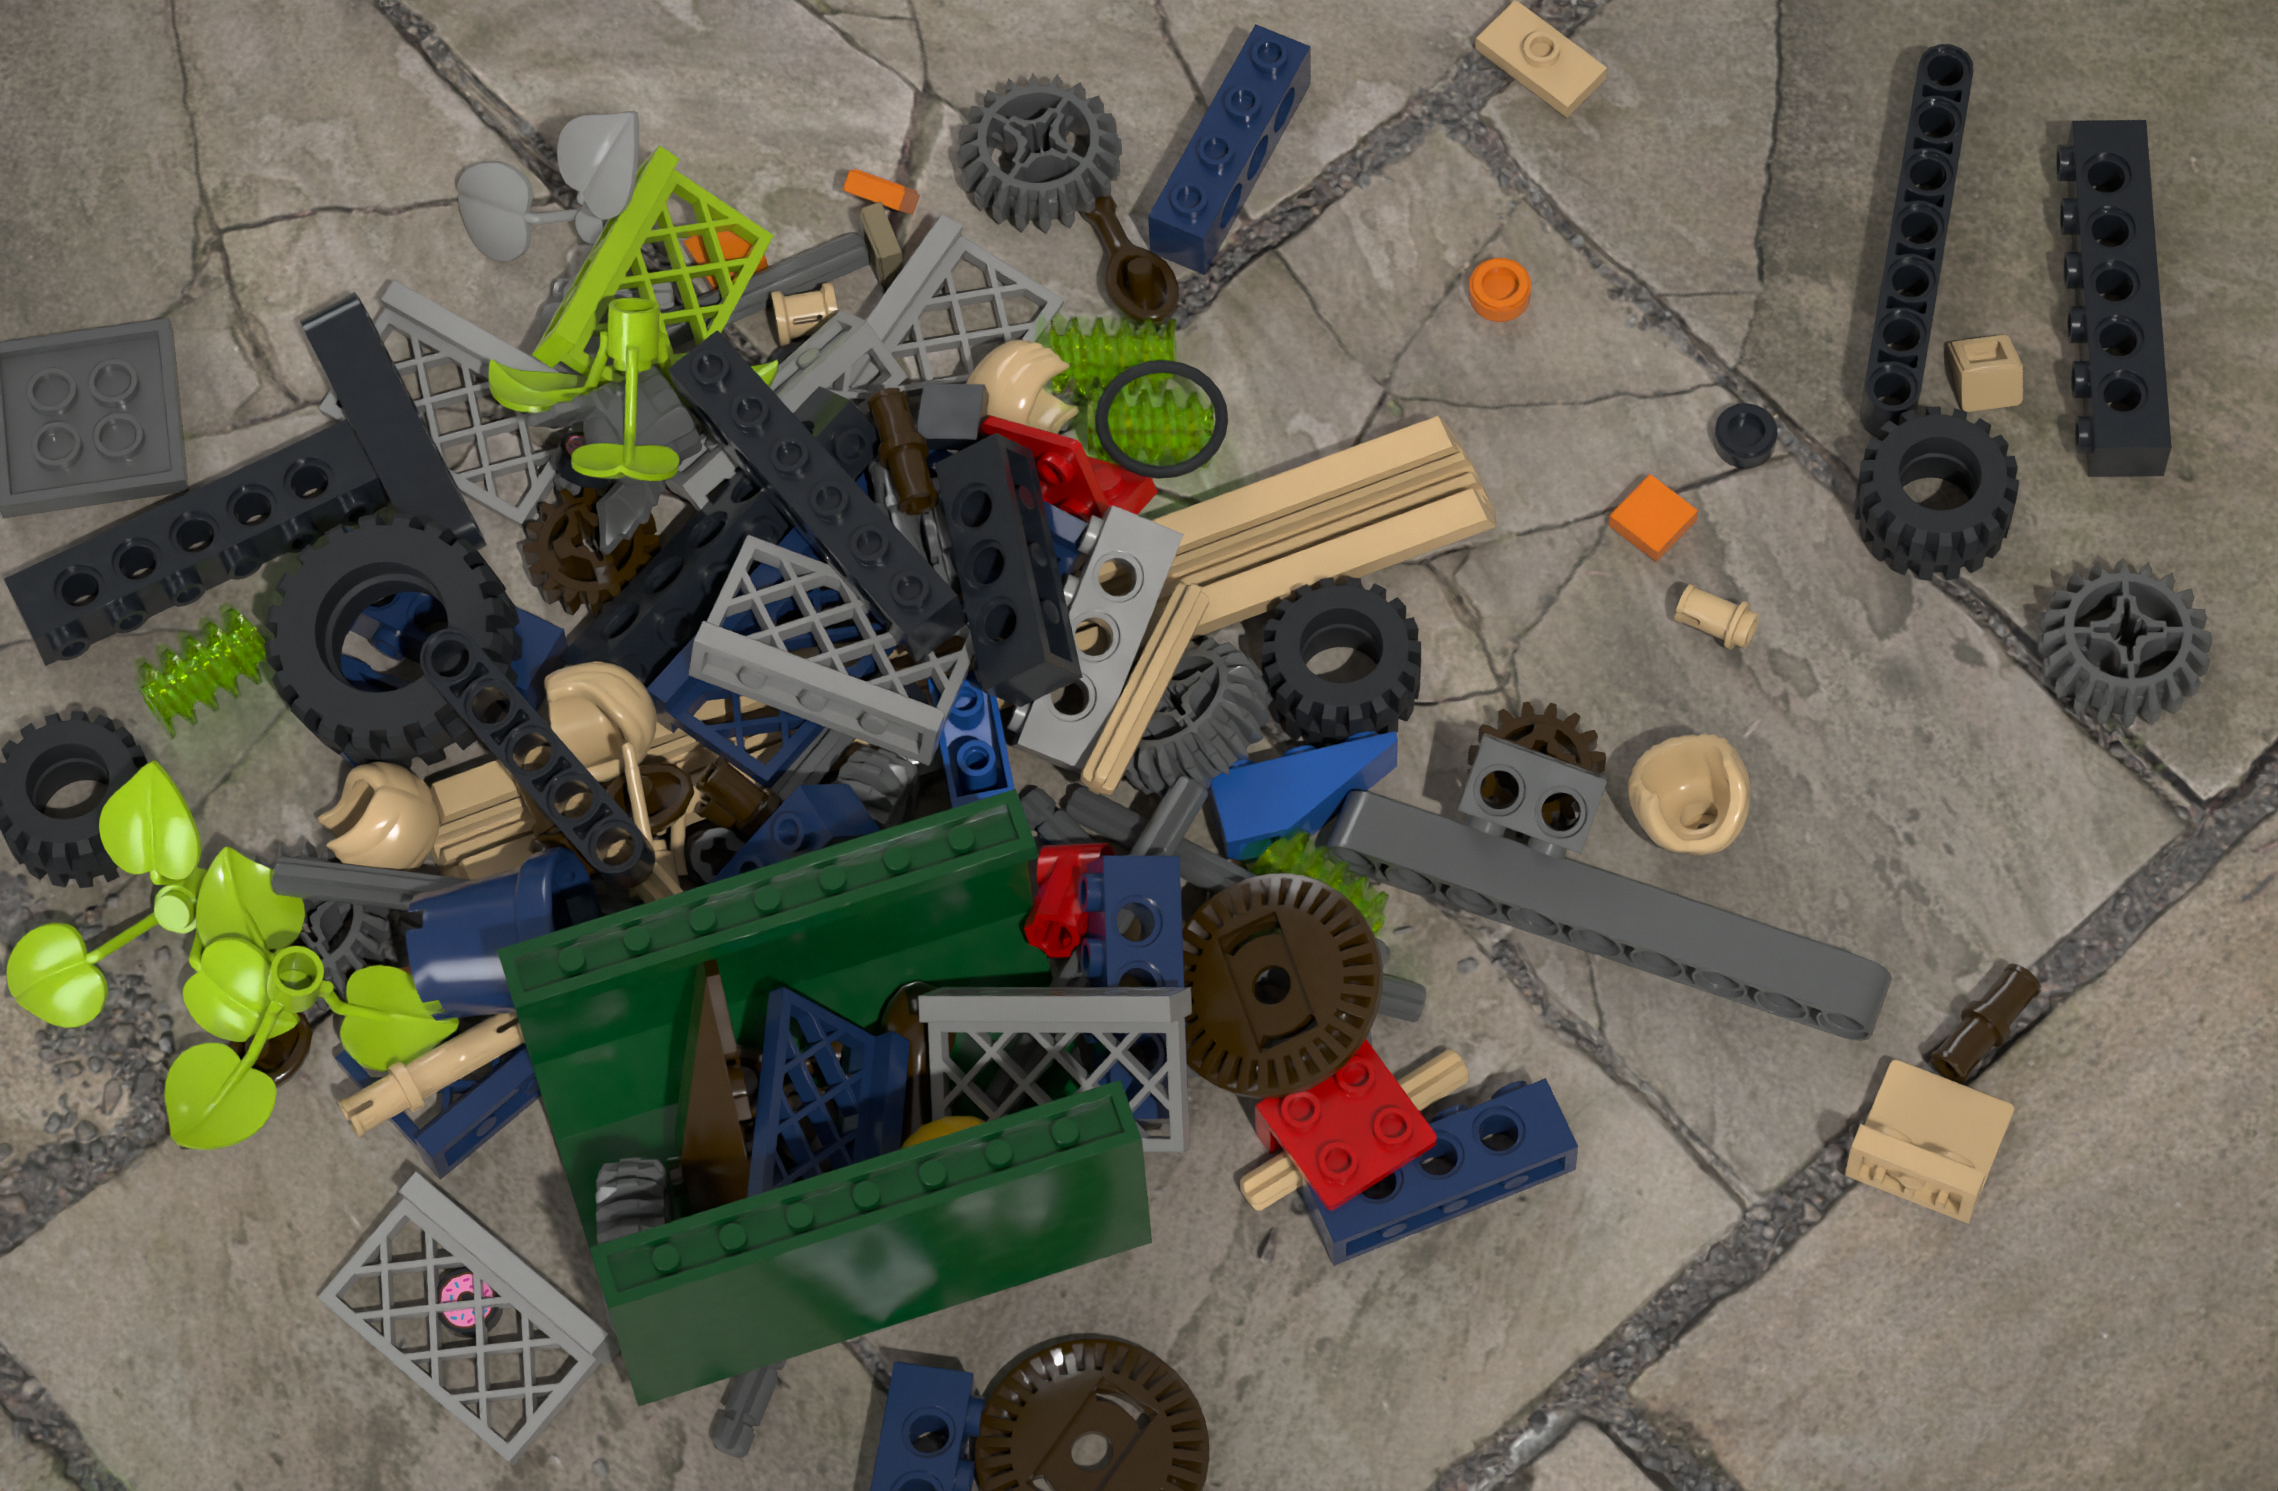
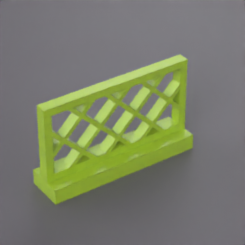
[532,145,774,396]

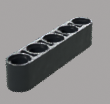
[300,291,487,551]
[420,628,656,889]

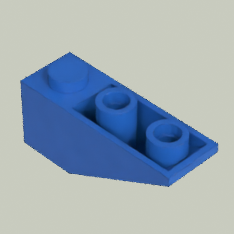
[928,671,1015,809]
[1209,731,1398,864]

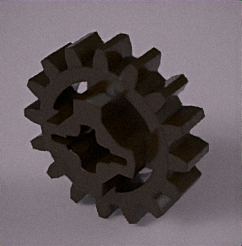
[523,485,662,618]
[1467,702,1606,839]

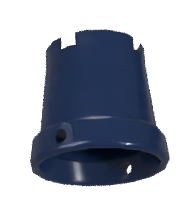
[406,847,603,1021]

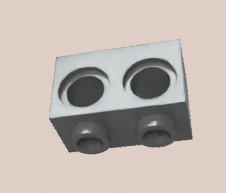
[1458,733,1607,859]

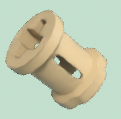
[771,282,838,347]

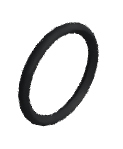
[1095,360,1228,479]

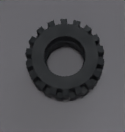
[1854,406,2019,581]
[1262,577,1421,749]
[0,711,148,888]

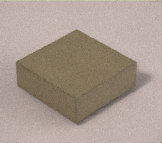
[859,202,903,289]

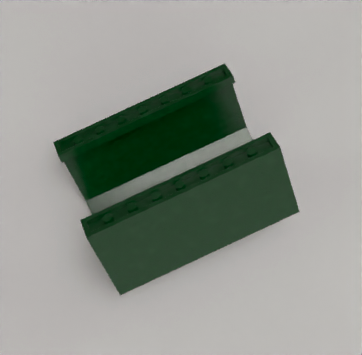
[497,789,1152,1407]

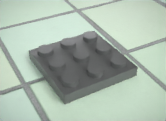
[0,318,189,518]

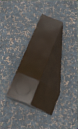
[667,958,755,1215]

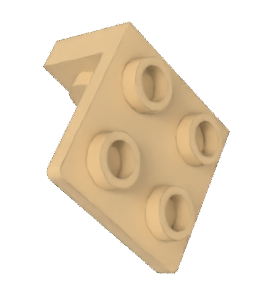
[1845,1060,2014,1224]

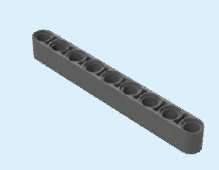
[1324,791,1892,1041]

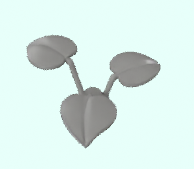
[457,111,639,388]

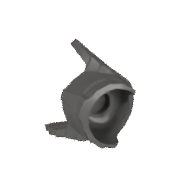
[527,366,702,555]

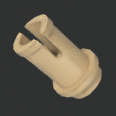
[1674,584,1760,650]

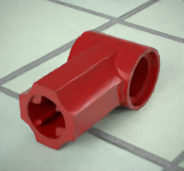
[1024,843,1115,958]

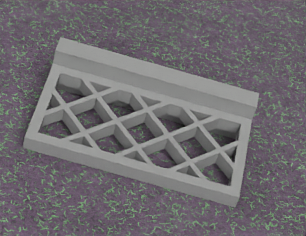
[828,213,1065,454]
[318,280,584,530]
[689,535,975,766]
[918,987,1192,1153]
[317,1171,621,1466]

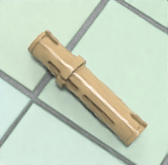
[338,1013,525,1138]

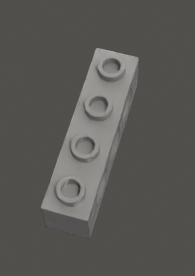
[1007,505,1184,775]

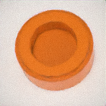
[1469,258,1531,322]

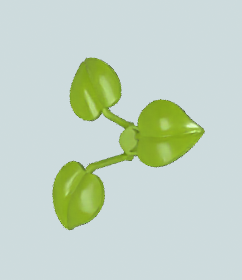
[488,298,778,481]
[7,760,300,1042]
[164,847,459,1150]

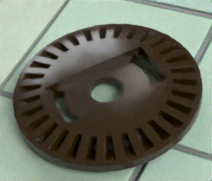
[1182,873,1383,1099]
[975,1339,1210,1491]

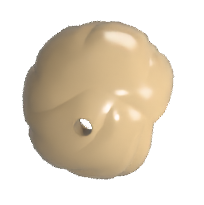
[966,340,1080,439]
[544,662,657,782]
[1628,733,1750,856]
[317,761,440,872]

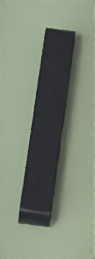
[1860,44,1974,438]

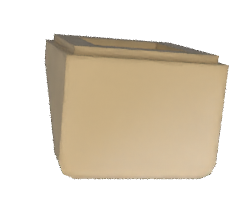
[1947,334,2023,412]

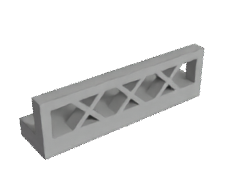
[666,310,907,512]

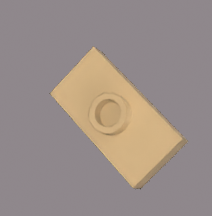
[1475,0,1607,118]

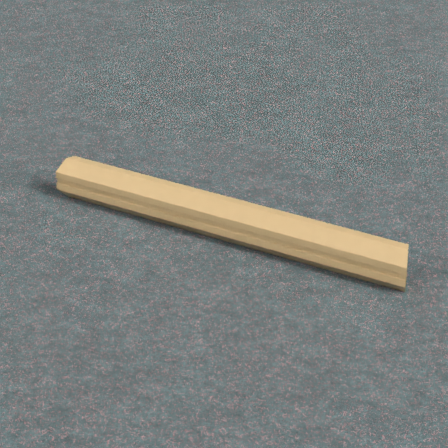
[430,416,1496,880]

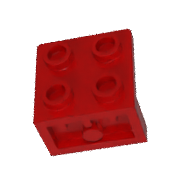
[981,415,1158,523]
[1255,1039,1437,1211]

